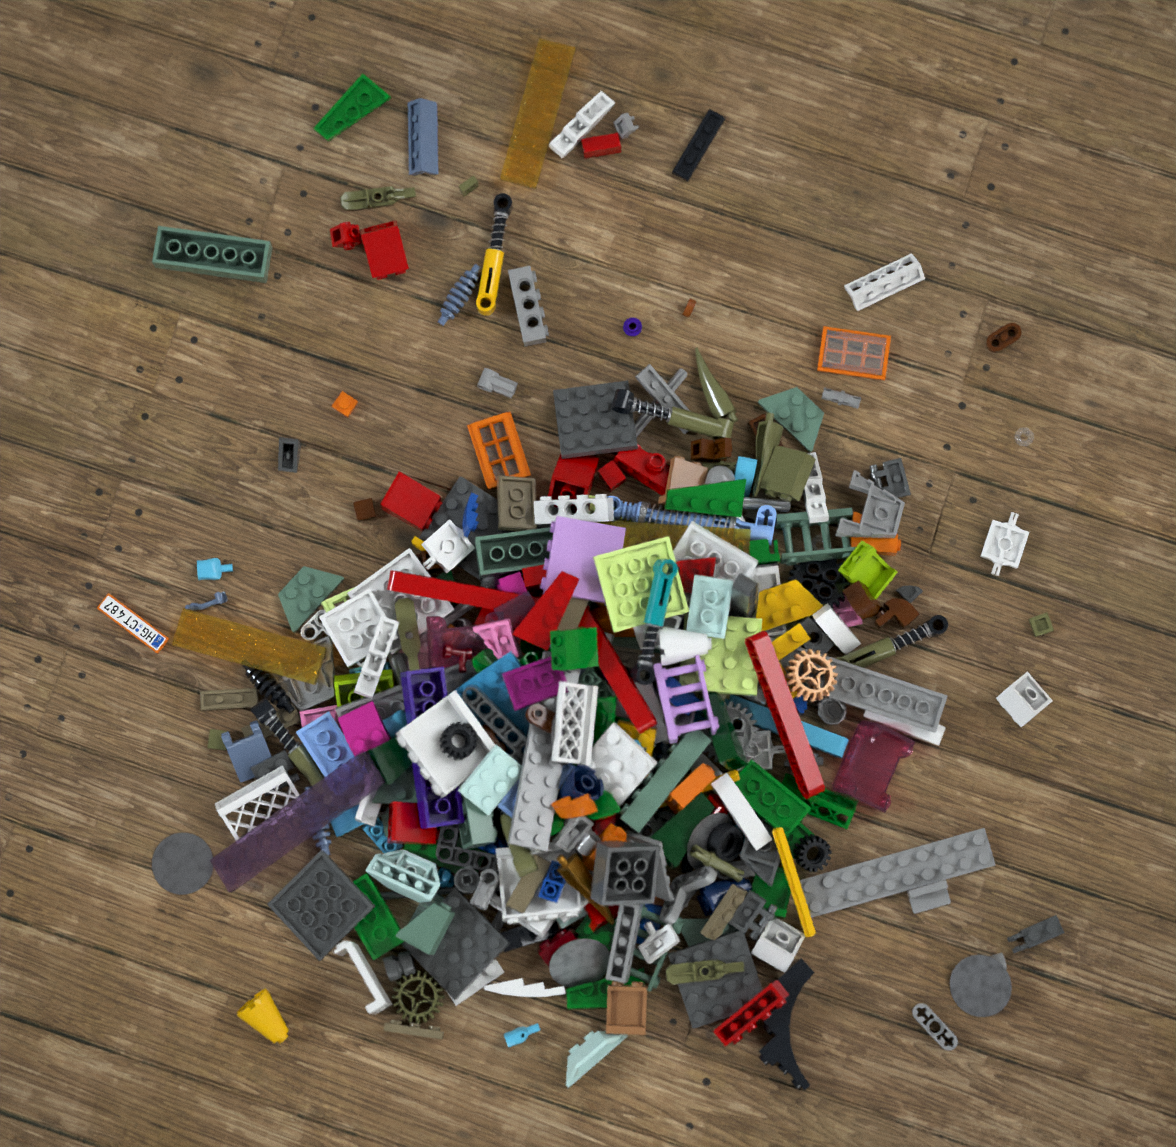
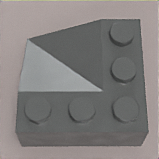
[591,841,660,906]

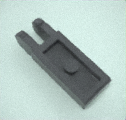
[1007,915,1064,953]

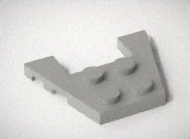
[835,470,905,538]
[263,636,336,711]
[625,830,673,901]

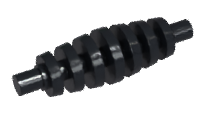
[241,660,295,714]

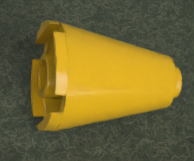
[237,988,289,1044]

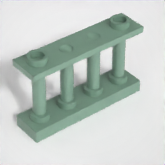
[775,508,856,566]
[630,904,683,992]

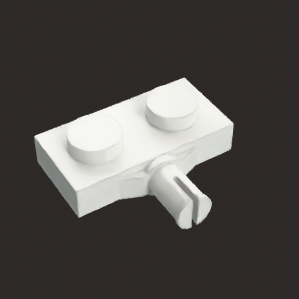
[638,922,680,964]

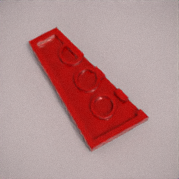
[676,557,716,593]
[512,571,579,650]

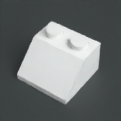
[996,671,1053,727]
[751,917,805,973]

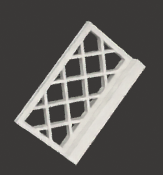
[552,682,598,765]
[215,765,306,845]

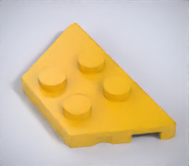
[756,579,824,631]

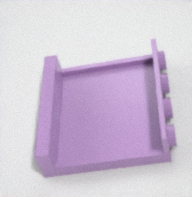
[540,516,626,606]

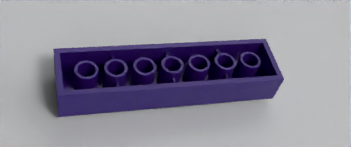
[400,667,465,828]

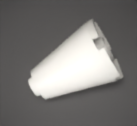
[660,627,712,666]

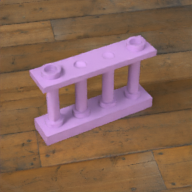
[653,655,719,744]

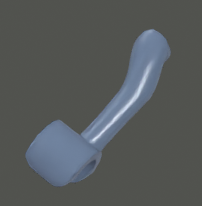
[185,591,228,610]

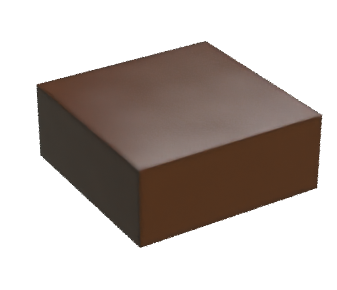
[353,498,376,522]

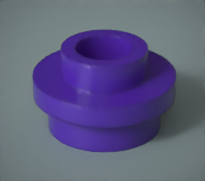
[623,318,642,337]

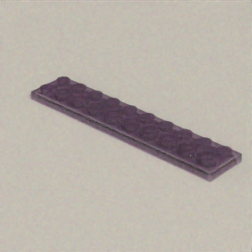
[210,750,386,893]

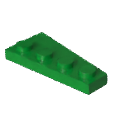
[567,968,645,1010]

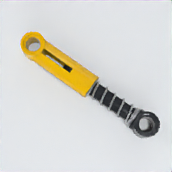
[476,193,513,316]

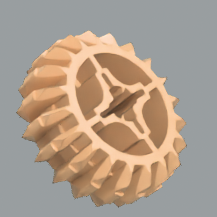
[785,649,838,702]

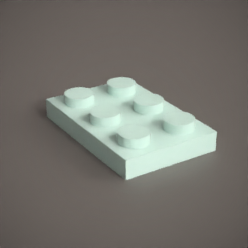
[686,575,733,639]
[458,745,522,816]

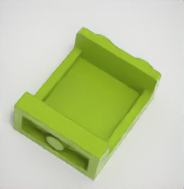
[838,541,897,599]

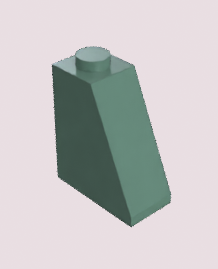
[396,902,455,955]

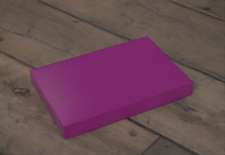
[502,656,569,711]

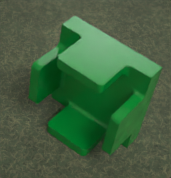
[738,539,780,567]

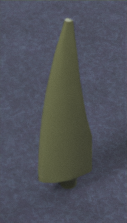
[695,347,738,423]
[753,413,783,497]

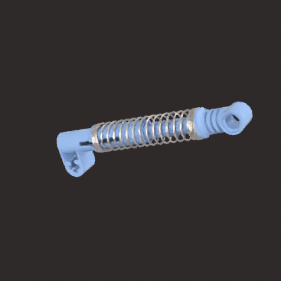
[607,496,776,546]

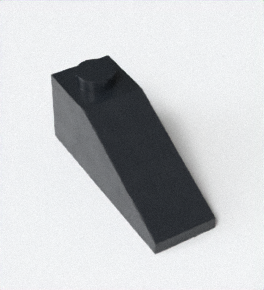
[501,920,559,953]

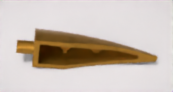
[556,853,614,924]

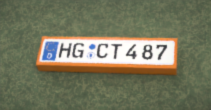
[97,593,169,654]

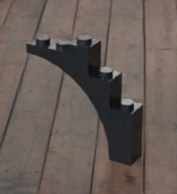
[758,958,815,1091]

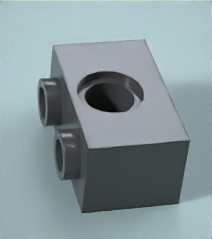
[791,616,834,654]

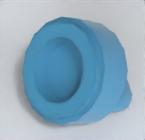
[438,867,454,888]

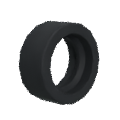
[707,823,744,862]

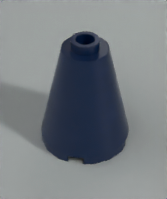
[556,765,604,801]
[696,877,752,917]

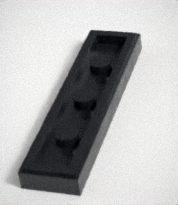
[672,109,726,182]

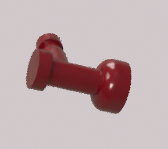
[442,643,472,673]

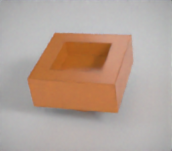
[332,391,358,418]

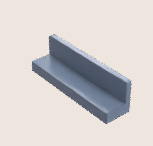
[408,98,438,176]

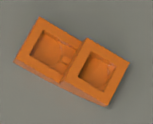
[551,794,597,818]

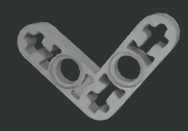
[659,866,717,925]

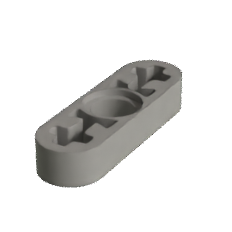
[912,1003,958,1051]

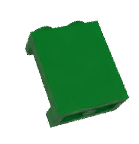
[550,627,598,670]
[752,865,791,918]

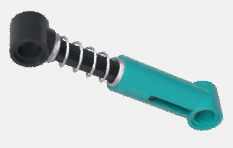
[630,559,678,685]

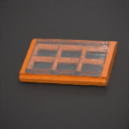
[817,326,891,381]
[467,412,531,490]

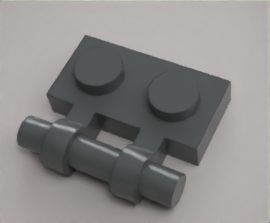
[869,458,911,498]
[251,750,300,797]
[728,890,778,940]

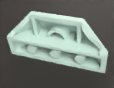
[365,849,440,903]
[566,1031,628,1088]

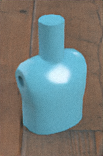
[197,558,233,580]
[382,710,407,738]
[504,1023,540,1048]

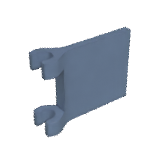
[221,720,271,783]

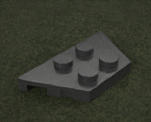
[740,819,780,887]

